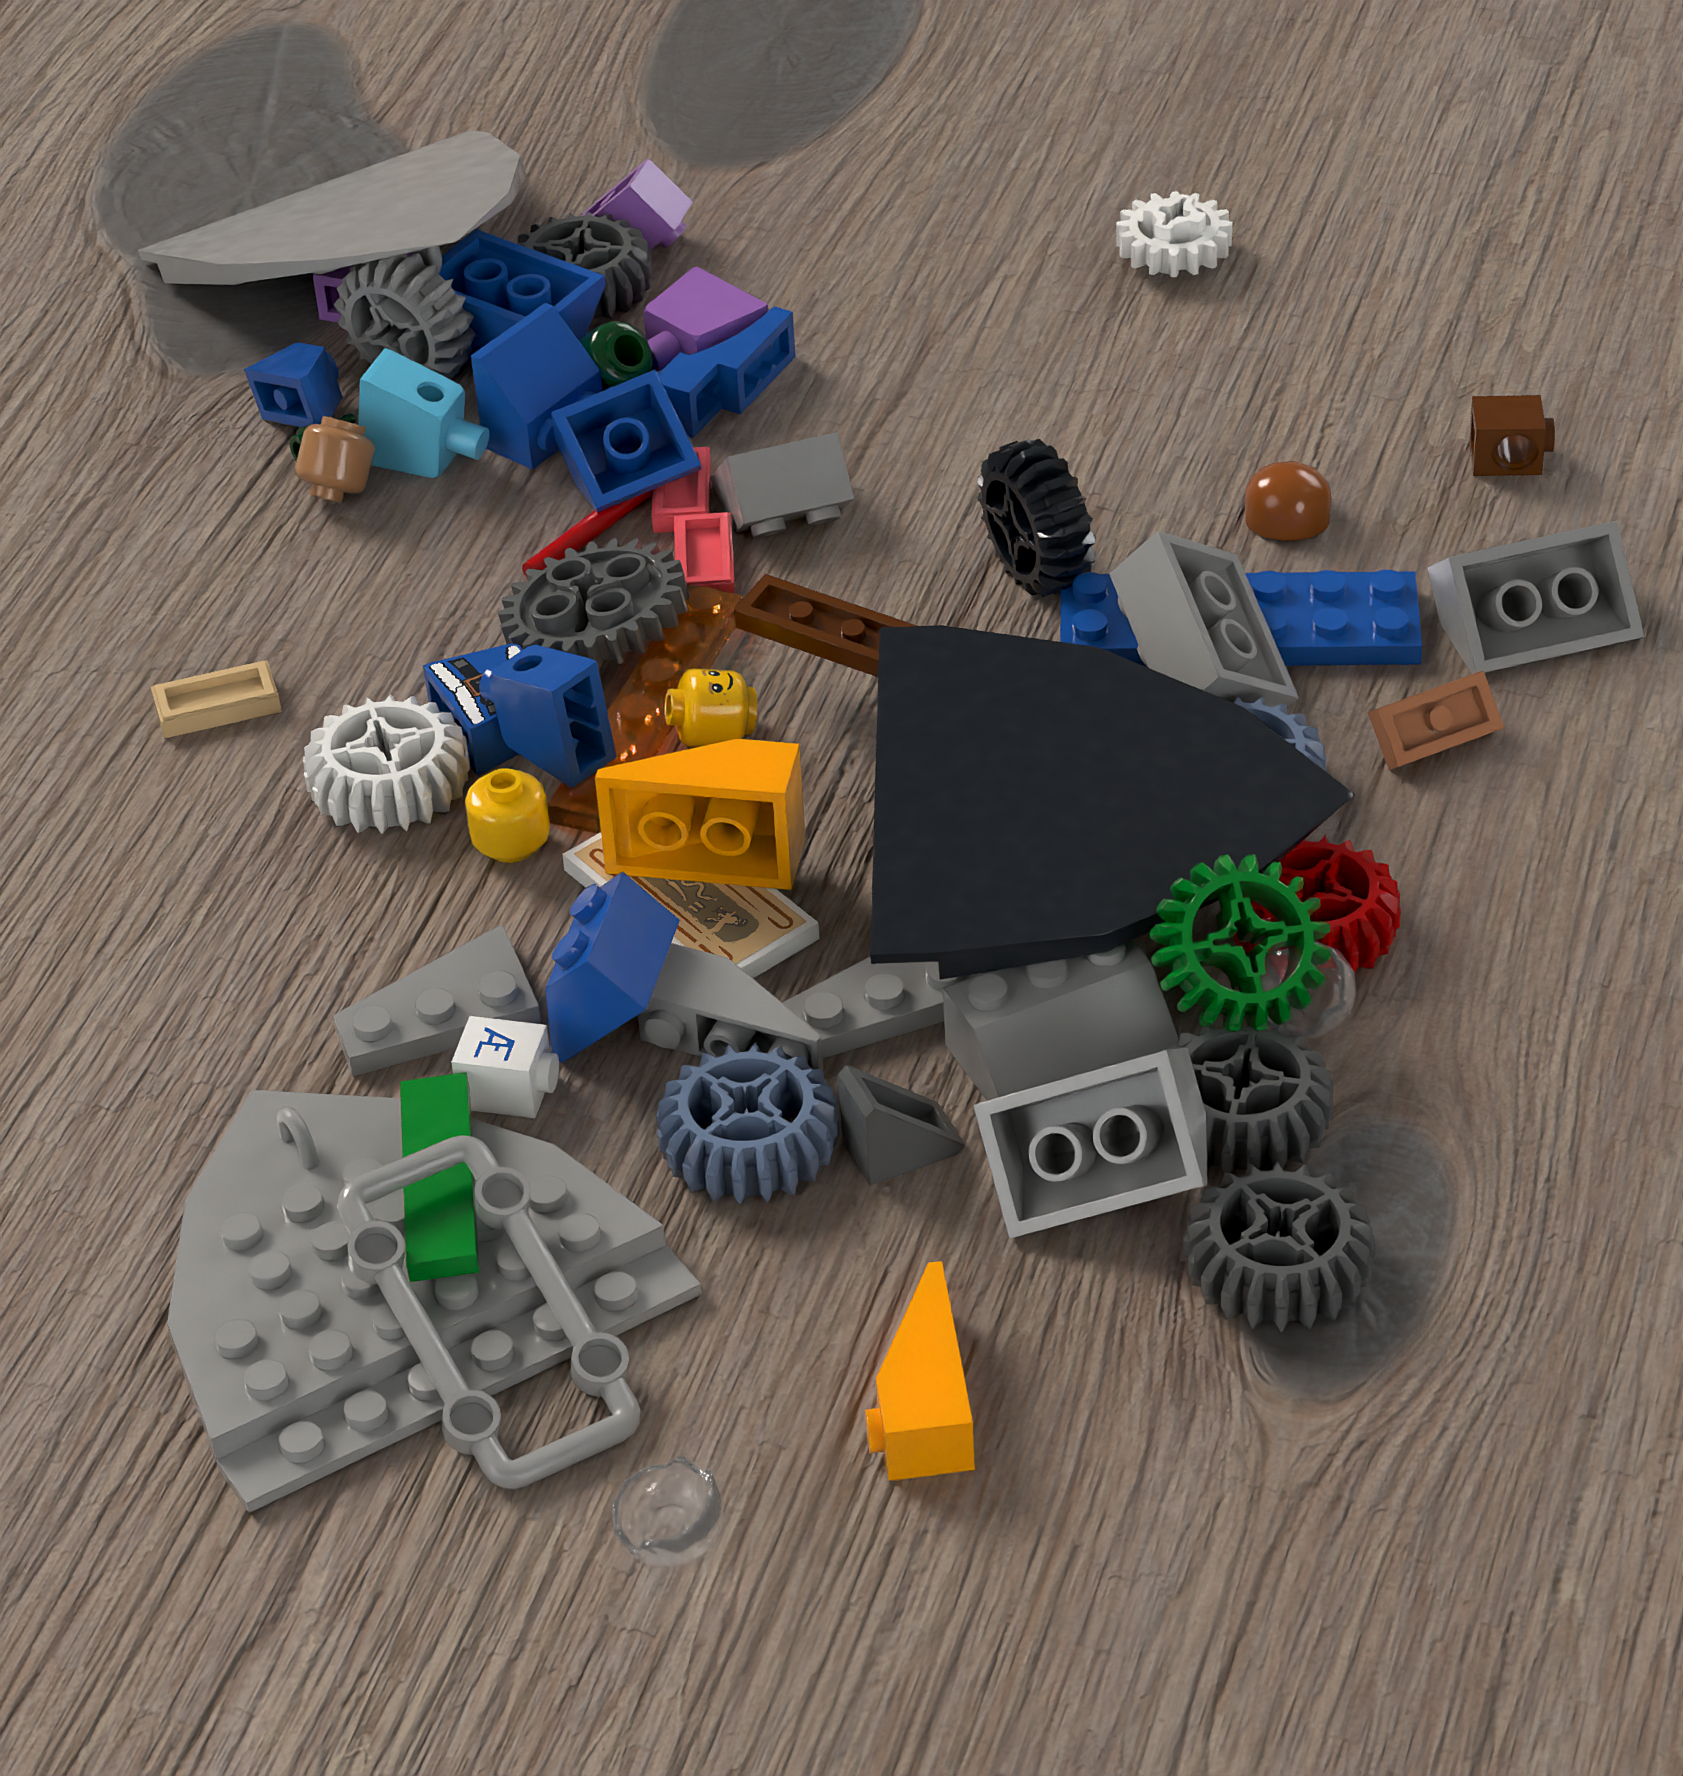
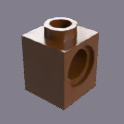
[1469,395,1555,476]

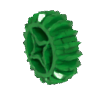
[1150,854,1332,1032]

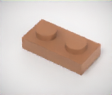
[1368,671,1504,770]

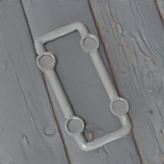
[337,1135,641,1489]

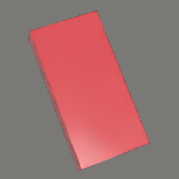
[652,447,711,533]
[674,512,735,603]

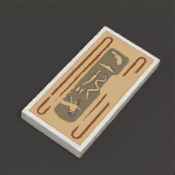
[562,832,820,978]

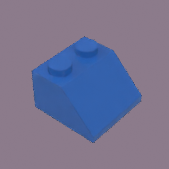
[471,302,603,470]
[551,370,702,513]
[545,872,680,1063]

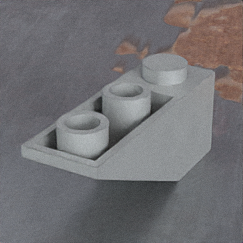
[638,943,824,1076]

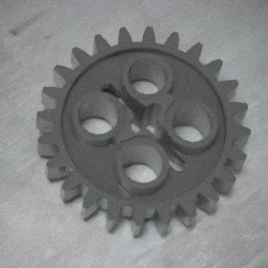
[498,538,690,670]

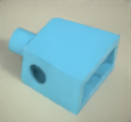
[358,348,489,478]

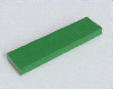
[400,1072,480,1282]

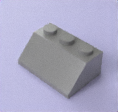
[1427,520,1645,674]
[1109,531,1299,707]
[943,940,1179,1101]
[973,1048,1207,1239]

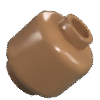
[295,416,375,503]

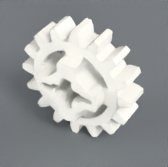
[1117,191,1232,277]

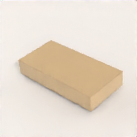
[151,661,282,739]

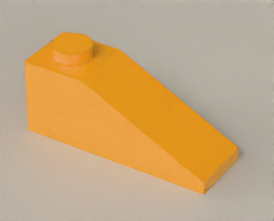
[865,1261,975,1481]

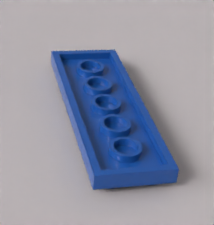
[1060,570,1422,667]

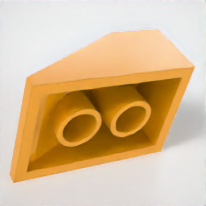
[595,739,806,890]

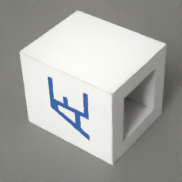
[451,1016,559,1118]

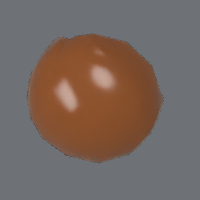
[1245,461,1332,541]

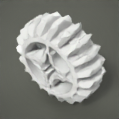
[303,694,470,834]

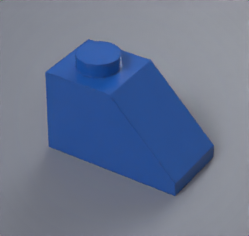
[244,342,343,427]

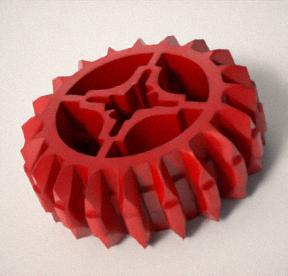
[1232,834,1401,984]

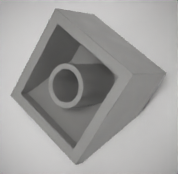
[710,432,854,538]

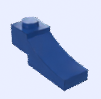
[657,306,796,438]

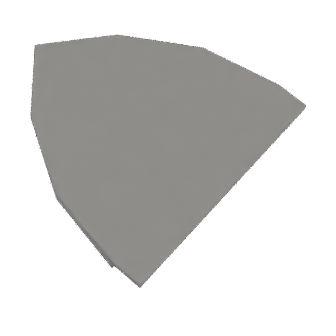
[138,130,526,285]
[167,1090,702,1513]

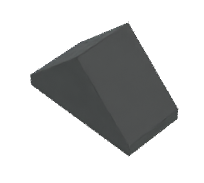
[838,1065,965,1186]

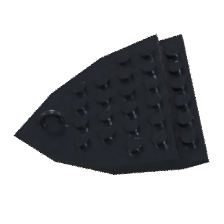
[870,625,1355,980]

